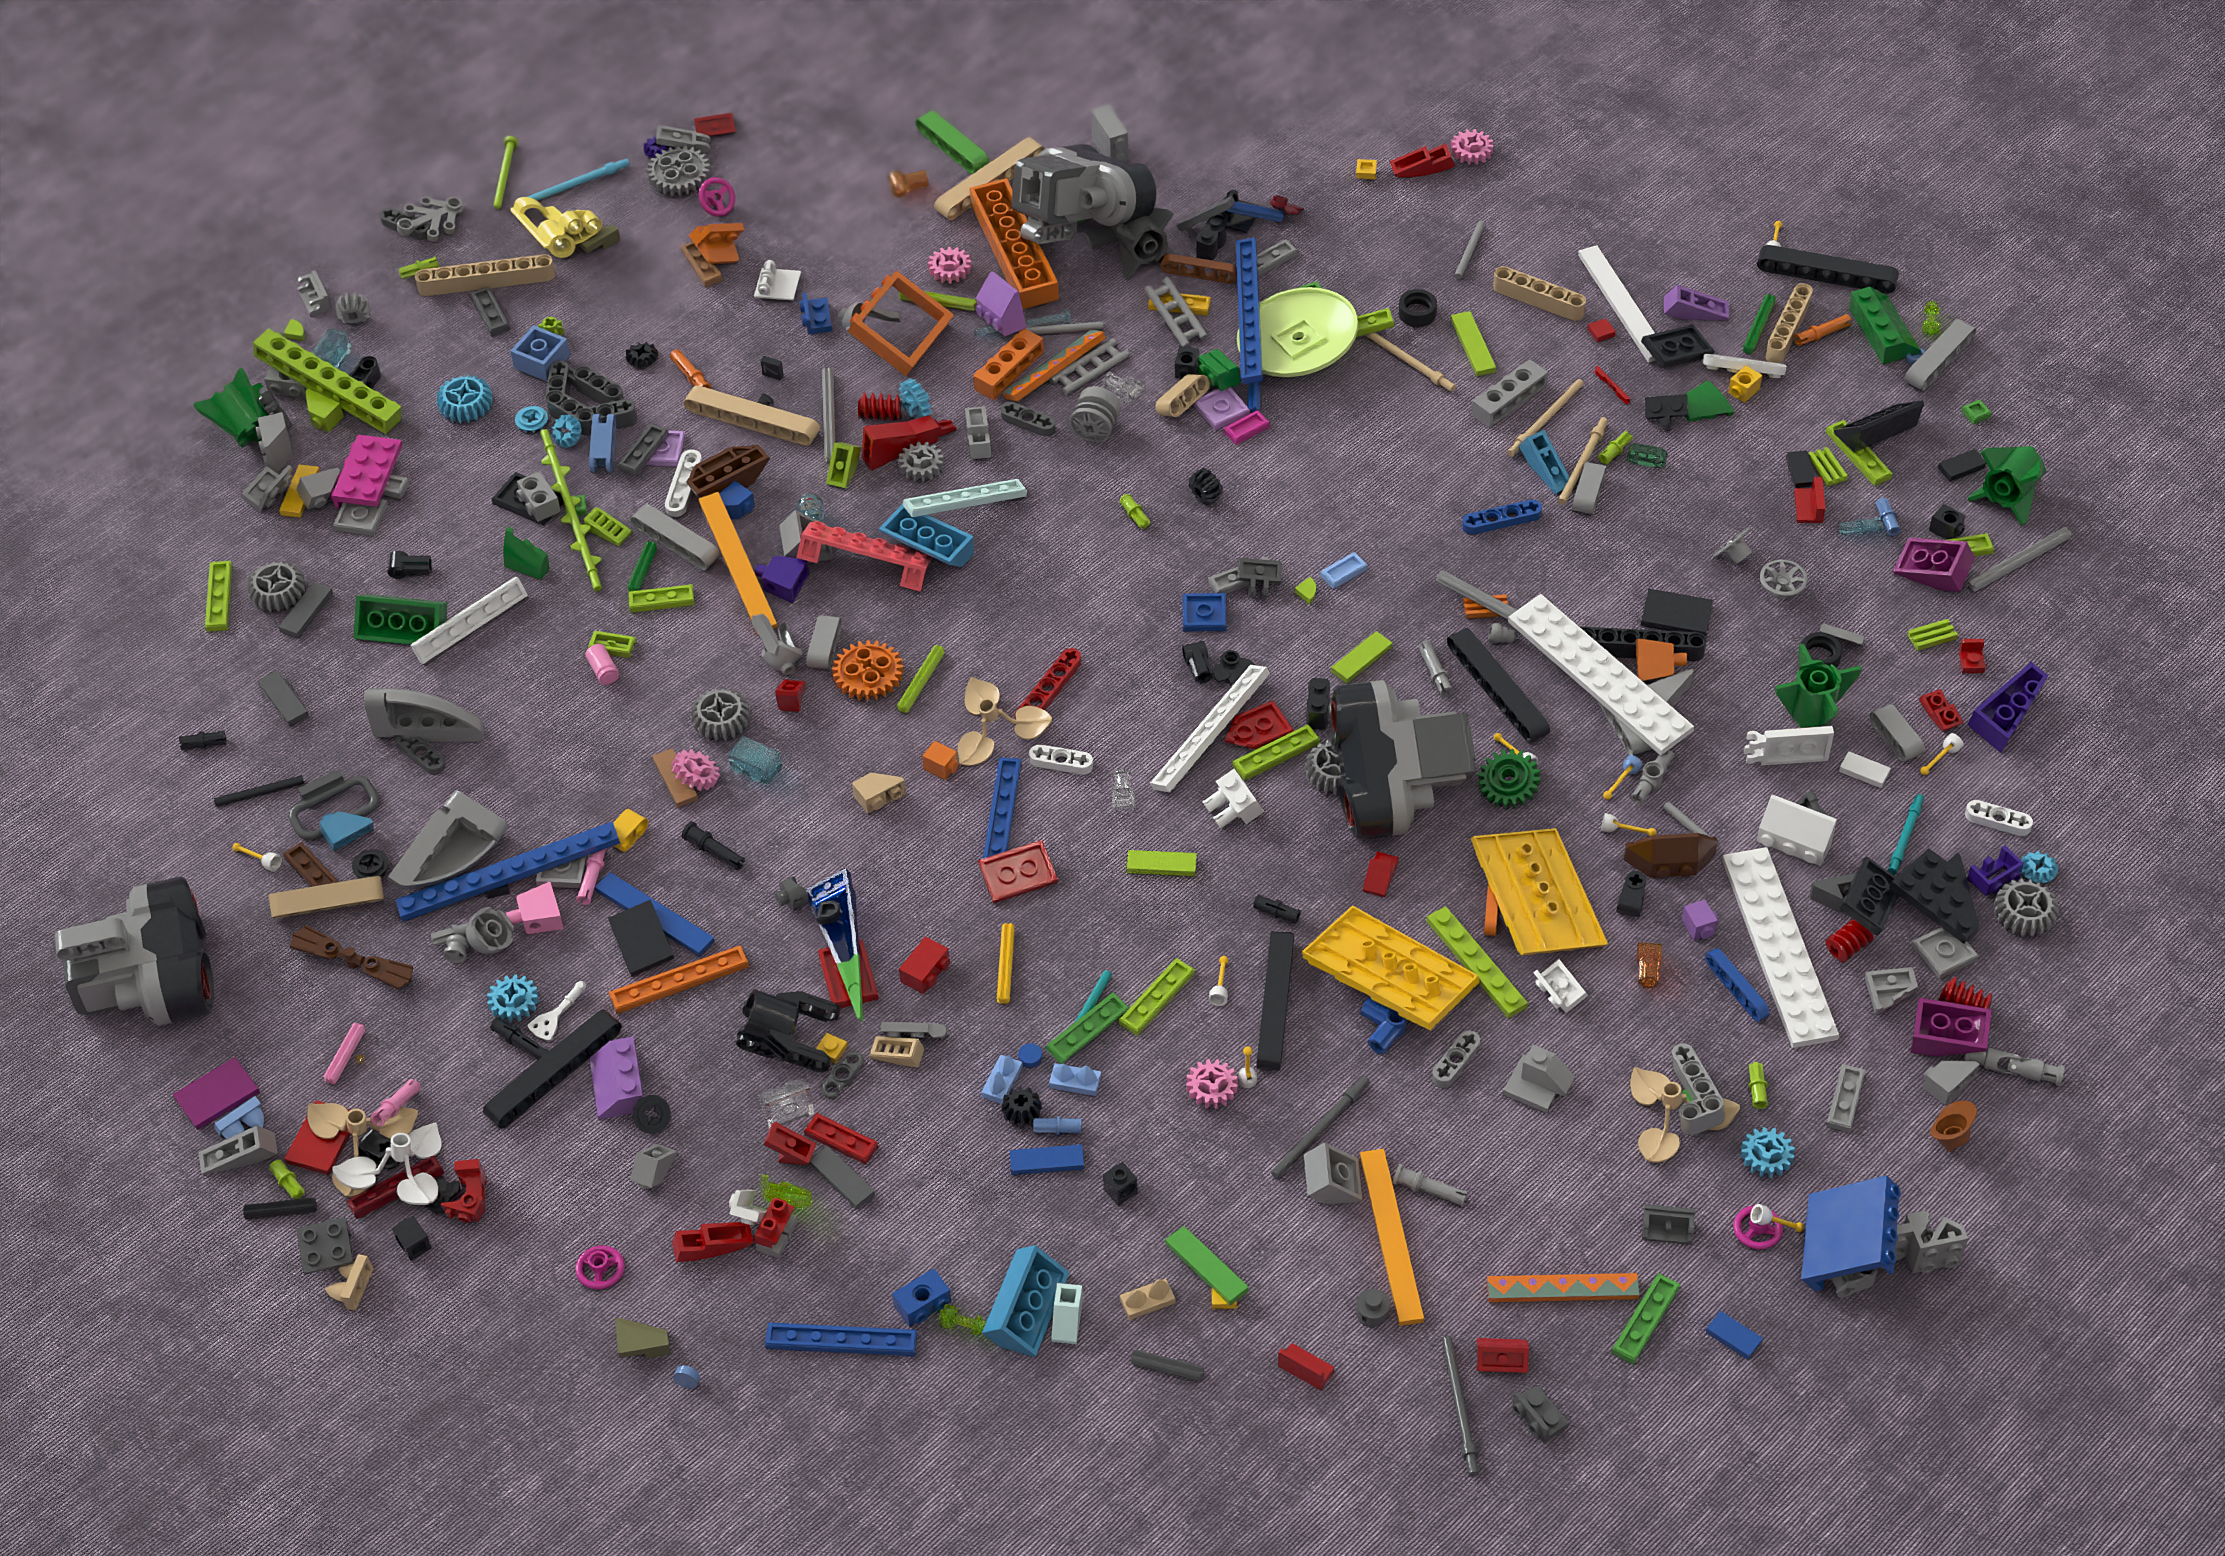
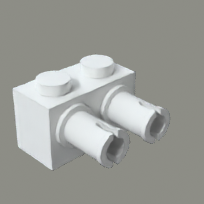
[1202,769,1265,829]

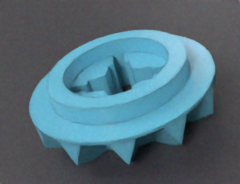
[515,406,549,433]
[551,414,581,448]
[2021,850,2058,883]

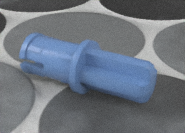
[1875,497,1901,536]
[1033,1116,1081,1135]

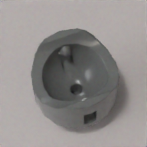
[774,876,809,910]
[1356,1289,1390,1328]

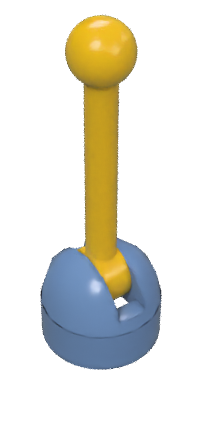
[1603,755,1643,800]

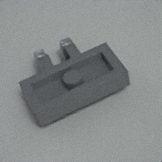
[259,386,291,426]
[1237,557,1282,599]

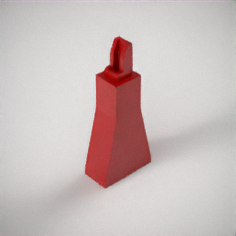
[861,415,956,470]

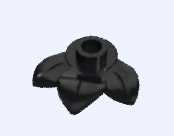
[1214,650,1255,686]
[418,1176,460,1214]

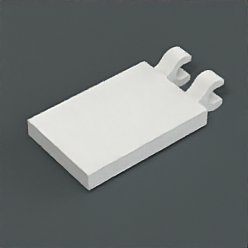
[1744,726,1834,766]

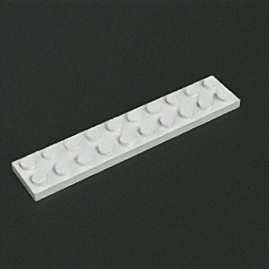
[1508,594,1694,756]
[1722,847,1839,1048]

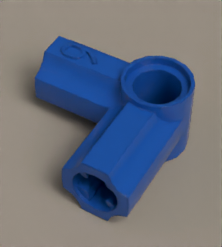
[1360,997,1407,1054]

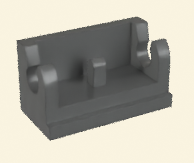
[1642,1204,1695,1245]

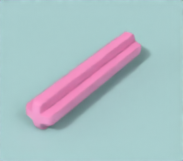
[324,1023,365,1085]

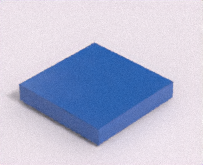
[1183,593,1226,632]

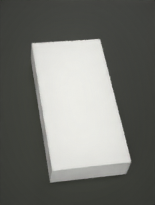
[1839,751,1891,788]

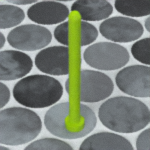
[494,136,518,209]

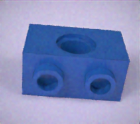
[892,1268,951,1327]

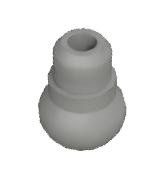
[1488,623,1516,644]

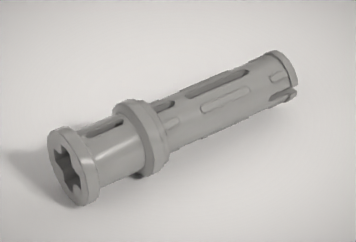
[1392,1164,1468,1206]

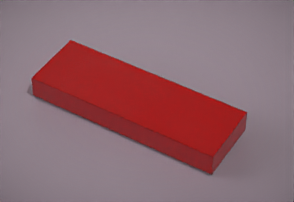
[804,1113,879,1165]

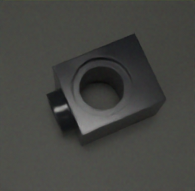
[1174,346,1200,379]
[1929,504,1966,540]
[1103,1161,1138,1206]
[392,1216,432,1261]

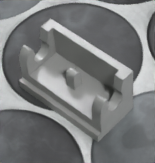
[297,270,331,317]

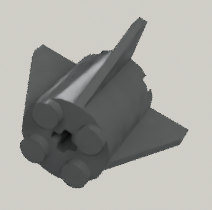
[1111,208,1177,280]

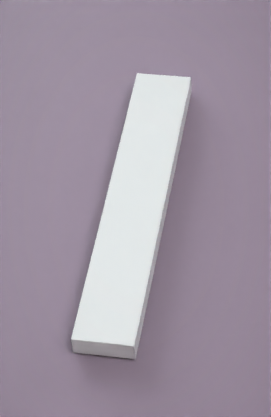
[410,577,528,664]

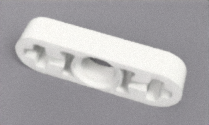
[1029,745,1093,775]
[1965,800,2033,836]

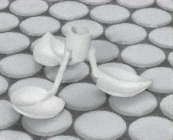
[332,1123,442,1205]

